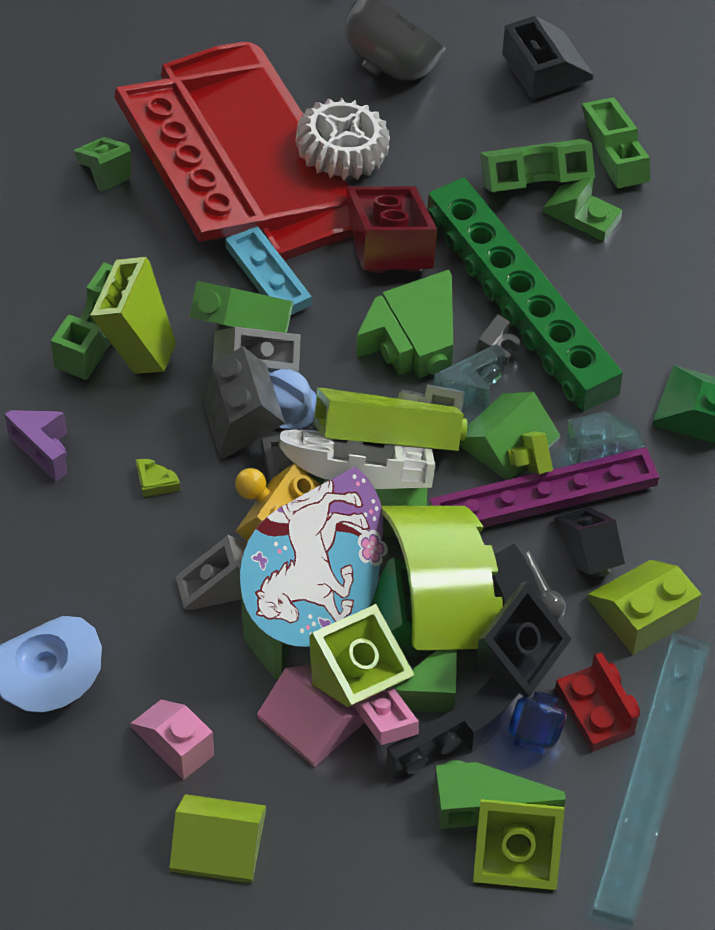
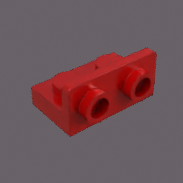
[555,652,640,752]

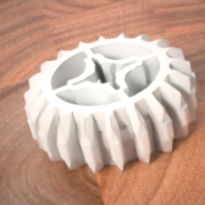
[295,97,390,181]

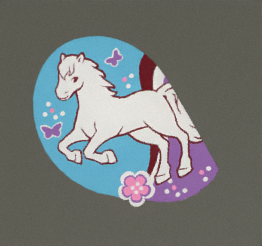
[240,467,388,647]

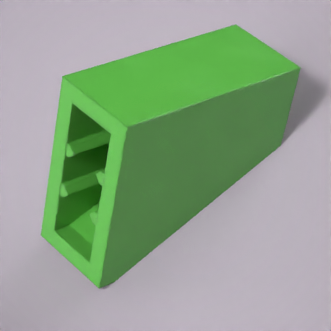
[382,270,453,379]
[189,281,294,333]

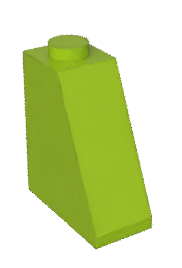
[90,257,176,374]

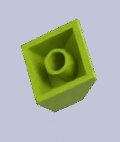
[587,559,702,655]

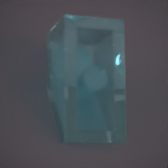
[565,411,646,464]

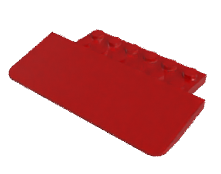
[114,42,353,261]

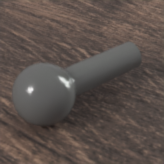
[523,551,566,619]

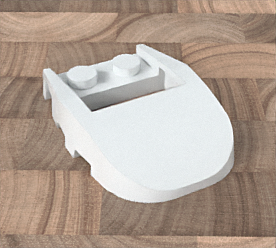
[279,430,435,489]

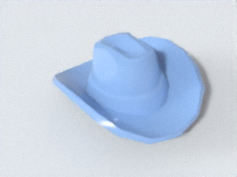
[0,616,102,712]

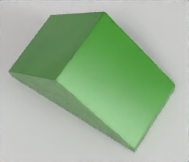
[393,649,457,713]

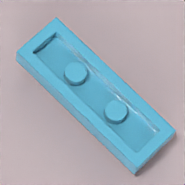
[225,227,312,315]

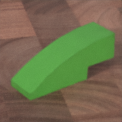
[582,97,650,188]

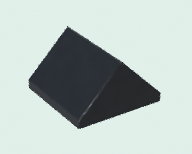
[476,581,571,697]

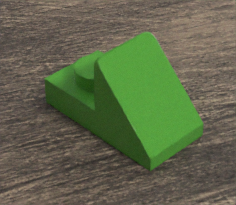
[73,137,131,192]
[543,177,622,241]
[356,295,413,375]

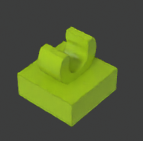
[507,431,553,474]

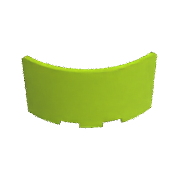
[381,506,503,650]

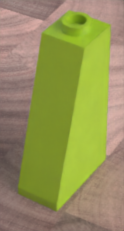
[313,387,467,451]

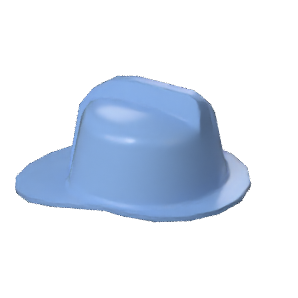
[269,369,316,430]

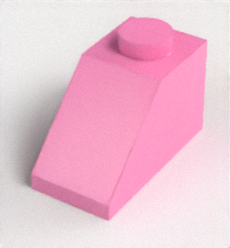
[130,699,214,780]

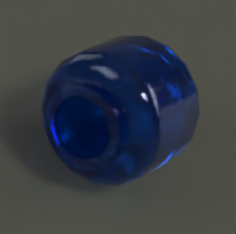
[508,690,567,754]

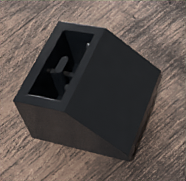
[502,16,593,100]

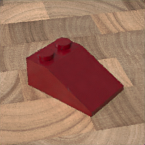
[346,186,437,273]

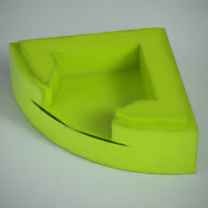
[135,459,181,497]

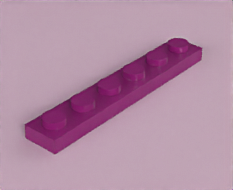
[429,447,659,528]

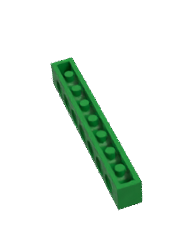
[427,177,623,412]

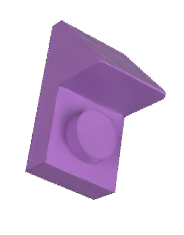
[5,410,68,482]

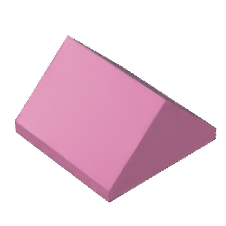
[257,664,365,767]

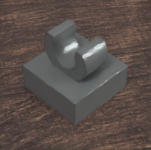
[473,314,521,367]

